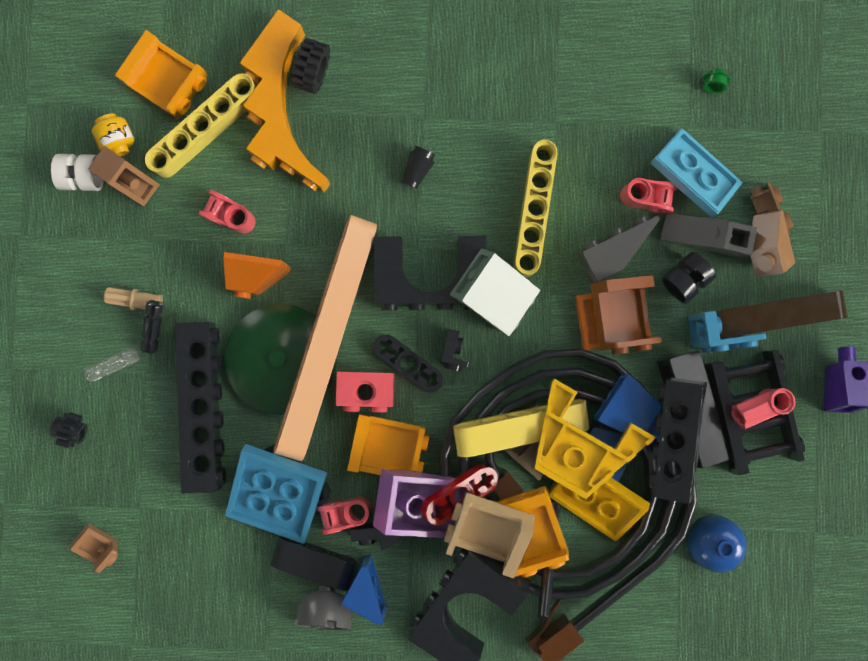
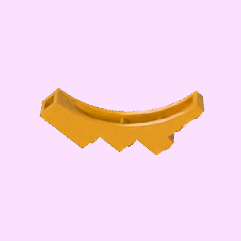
[240,9,330,193]

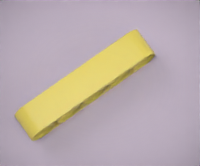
[145,74,256,178]
[513,140,557,277]
[453,399,590,457]

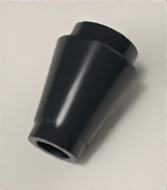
[402,145,435,189]

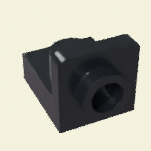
[440,329,470,372]

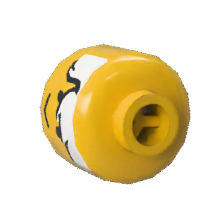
[91,113,135,157]

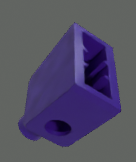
[823,346,868,413]

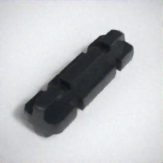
[140,300,163,354]

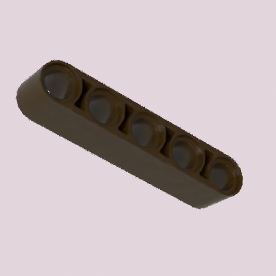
[716,290,848,338]

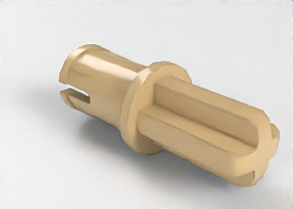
[104,287,163,311]

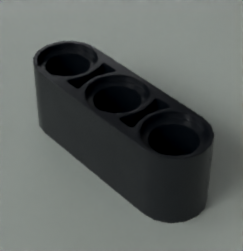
[270,536,356,590]

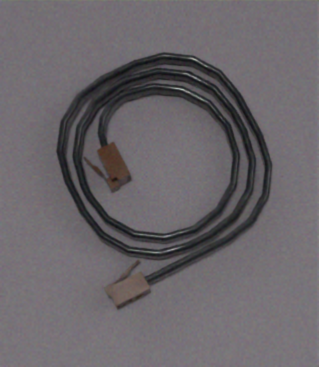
[439,348,697,661]

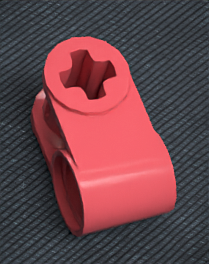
[620,178,677,214]
[198,189,256,234]
[316,496,372,535]

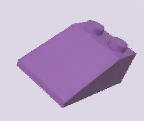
[373,468,473,538]

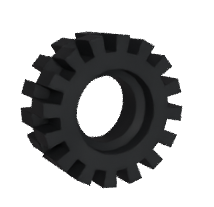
[292,38,331,94]

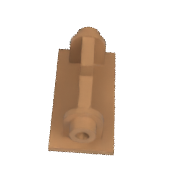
[750,182,794,234]

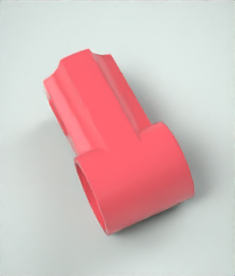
[731,388,795,429]

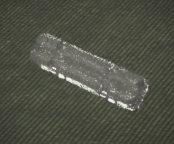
[84,348,140,382]

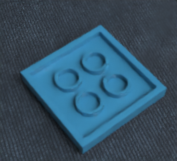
[225,444,327,544]

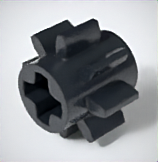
[50,412,88,448]

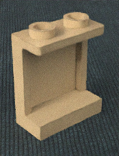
[444,493,535,578]

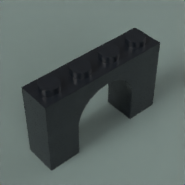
[374,235,486,311]
[408,548,531,661]

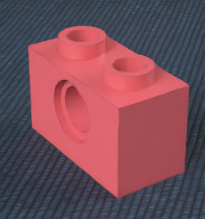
[336,372,395,412]

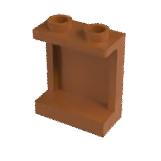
[590,275,662,355]

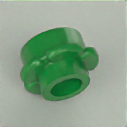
[703,68,731,94]

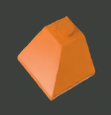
[223,252,291,299]

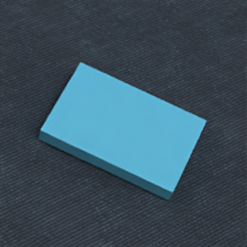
[650,128,743,219]

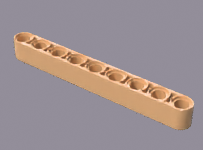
[273,215,377,461]

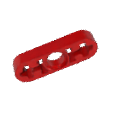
[421,465,498,525]

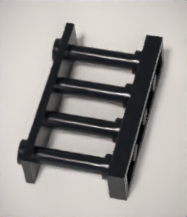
[704,350,805,475]

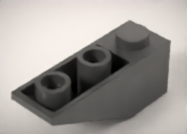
[659,213,757,259]
[578,215,660,284]

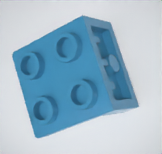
[687,311,766,353]

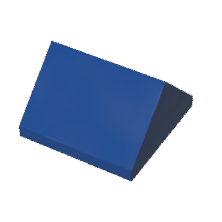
[341,554,387,625]

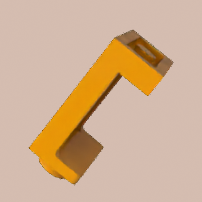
[115,30,208,120]
[347,413,430,475]
[496,486,569,578]

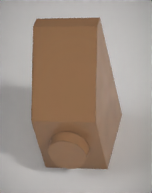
[88,146,160,206]
[751,210,795,277]

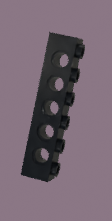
[175,322,226,494]

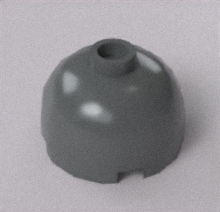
[294,585,352,631]

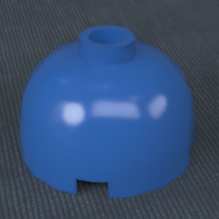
[687,514,747,573]

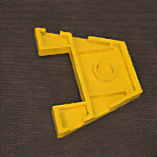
[534,379,655,499]

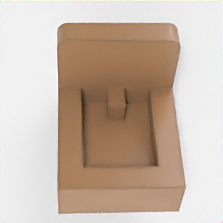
[70,523,118,574]

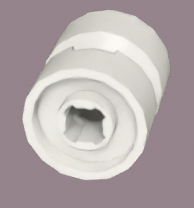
[51,154,104,191]

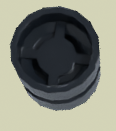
[661,251,716,304]

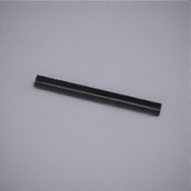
[537,502,561,619]

